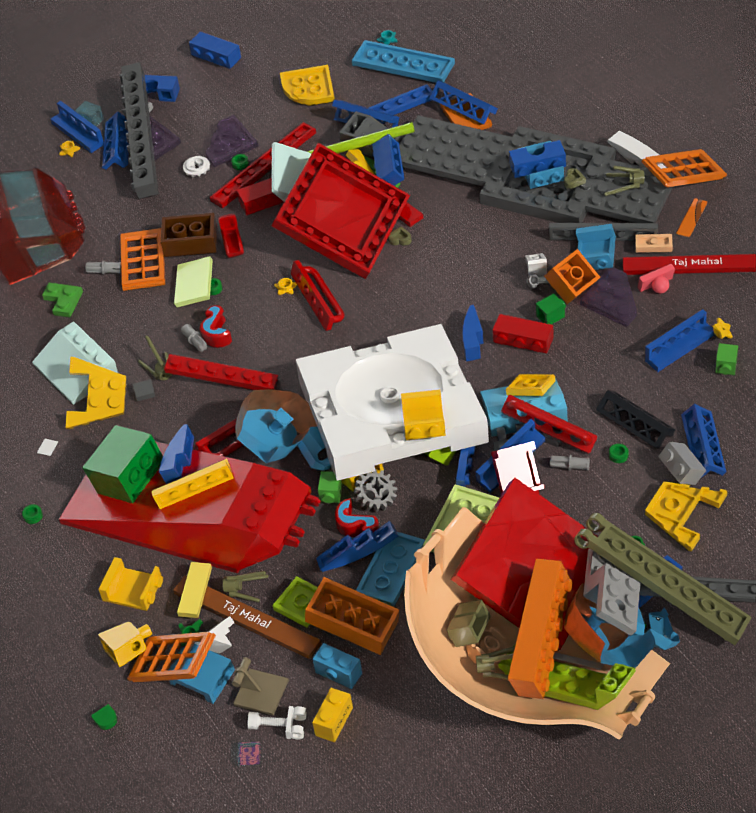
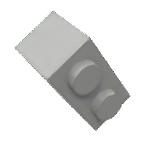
[658,442,707,485]

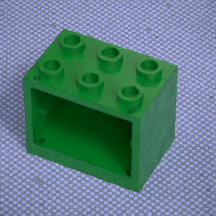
[82,425,163,503]

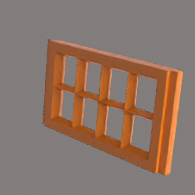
[641,149,727,187]
[121,228,165,291]
[127,632,216,682]

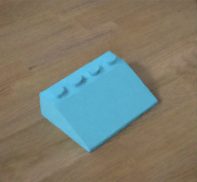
[480,378,568,437]

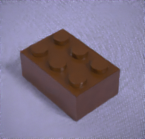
[161,213,217,257]

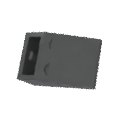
[339,111,402,157]

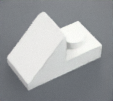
[525,253,547,277]
[194,616,234,653]

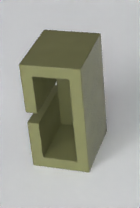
[446,599,491,647]

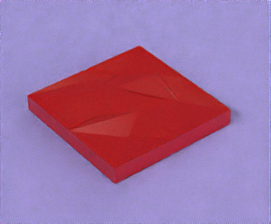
[271,143,410,279]
[450,477,598,652]

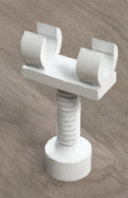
[248,706,307,740]

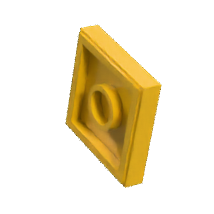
[506,374,556,396]

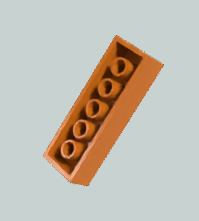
[508,559,572,699]

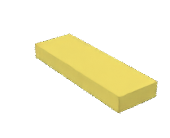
[177,562,212,618]

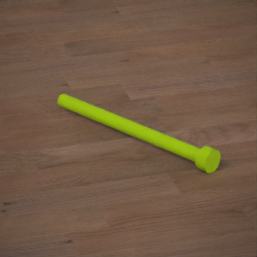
[307,122,415,154]

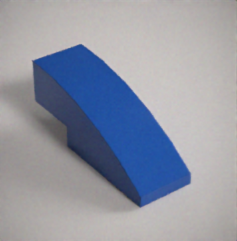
[463,305,484,362]
[159,424,194,484]

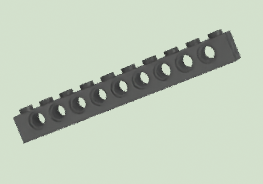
[119,62,159,199]

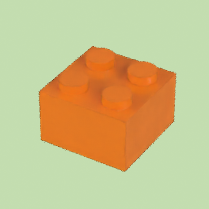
[544,249,601,304]

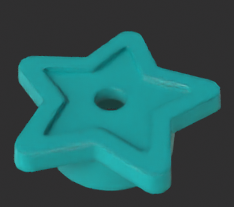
[377,30,397,45]

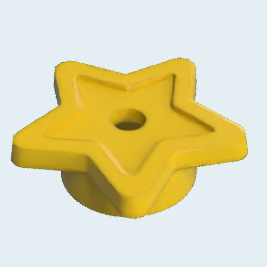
[59,141,80,157]
[274,278,297,295]
[713,318,733,339]

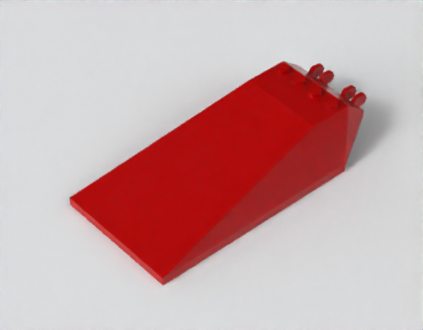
[59,441,321,573]

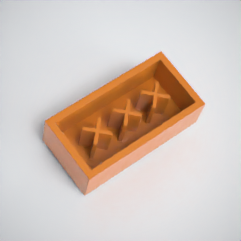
[305,577,400,655]

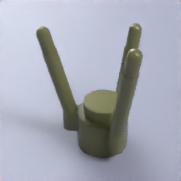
[604,166,644,196]
[138,336,173,380]
[223,571,269,602]
[476,646,515,680]

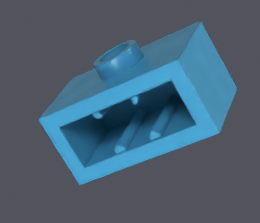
[313,643,362,689]

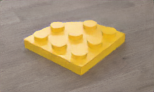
[280,65,335,106]

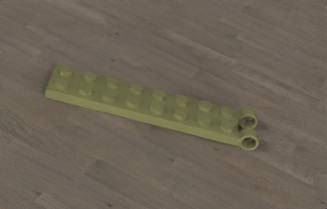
[574,513,752,646]

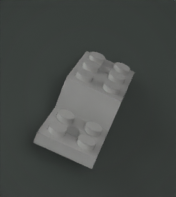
[583,549,640,636]

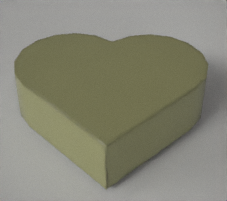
[564,168,586,189]
[388,226,412,246]

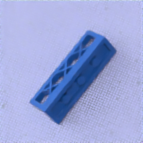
[430,80,498,124]
[332,100,400,128]
[51,101,104,153]
[102,111,129,170]
[645,309,715,372]
[681,404,726,478]
[476,419,545,494]

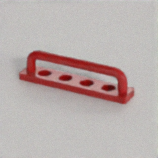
[291,260,345,331]
[501,395,597,454]
[195,418,244,457]

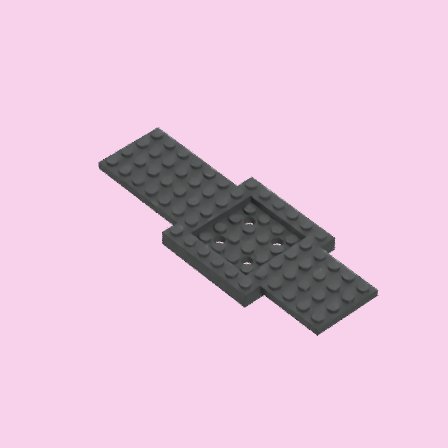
[399,115,676,223]

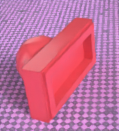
[637,264,675,294]

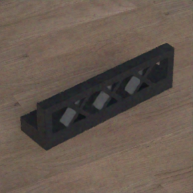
[596,390,676,449]

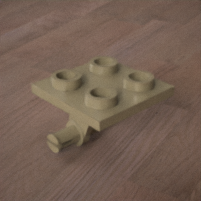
[232,657,289,716]

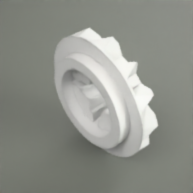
[183,156,210,177]

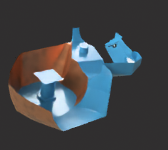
[236,389,331,470]
[564,583,680,668]

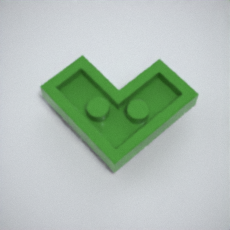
[42,282,83,317]

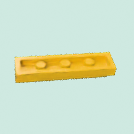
[151,459,234,509]

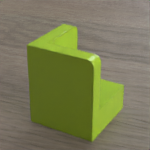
[425,447,456,466]

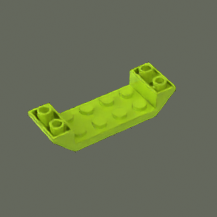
[498,643,636,710]

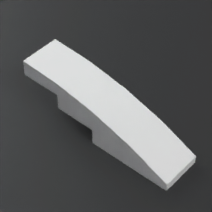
[607,131,666,169]

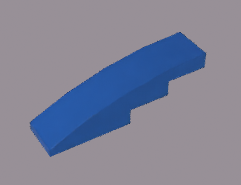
[316,521,399,572]

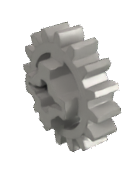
[354,469,398,512]

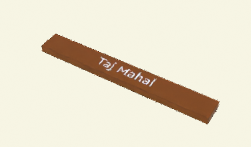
[173,576,321,659]

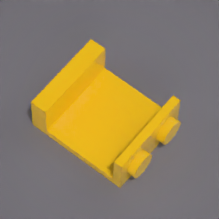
[401,389,446,440]
[99,557,163,611]

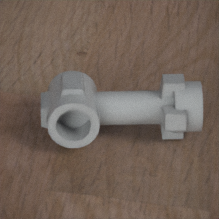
[526,273,549,288]

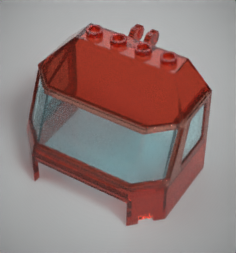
[0,167,86,285]

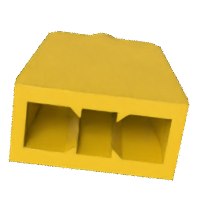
[98,622,152,667]

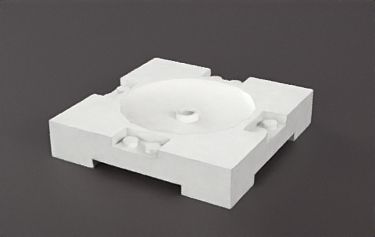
[296,324,489,481]

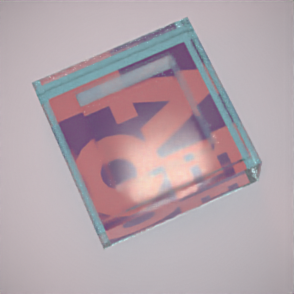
[238,741,261,766]

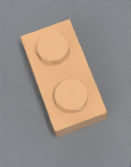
[635,234,673,253]

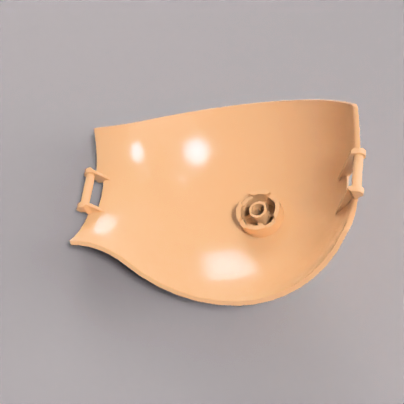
[404,507,670,739]

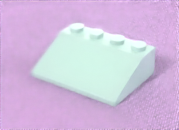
[272,142,311,202]
[32,321,118,405]

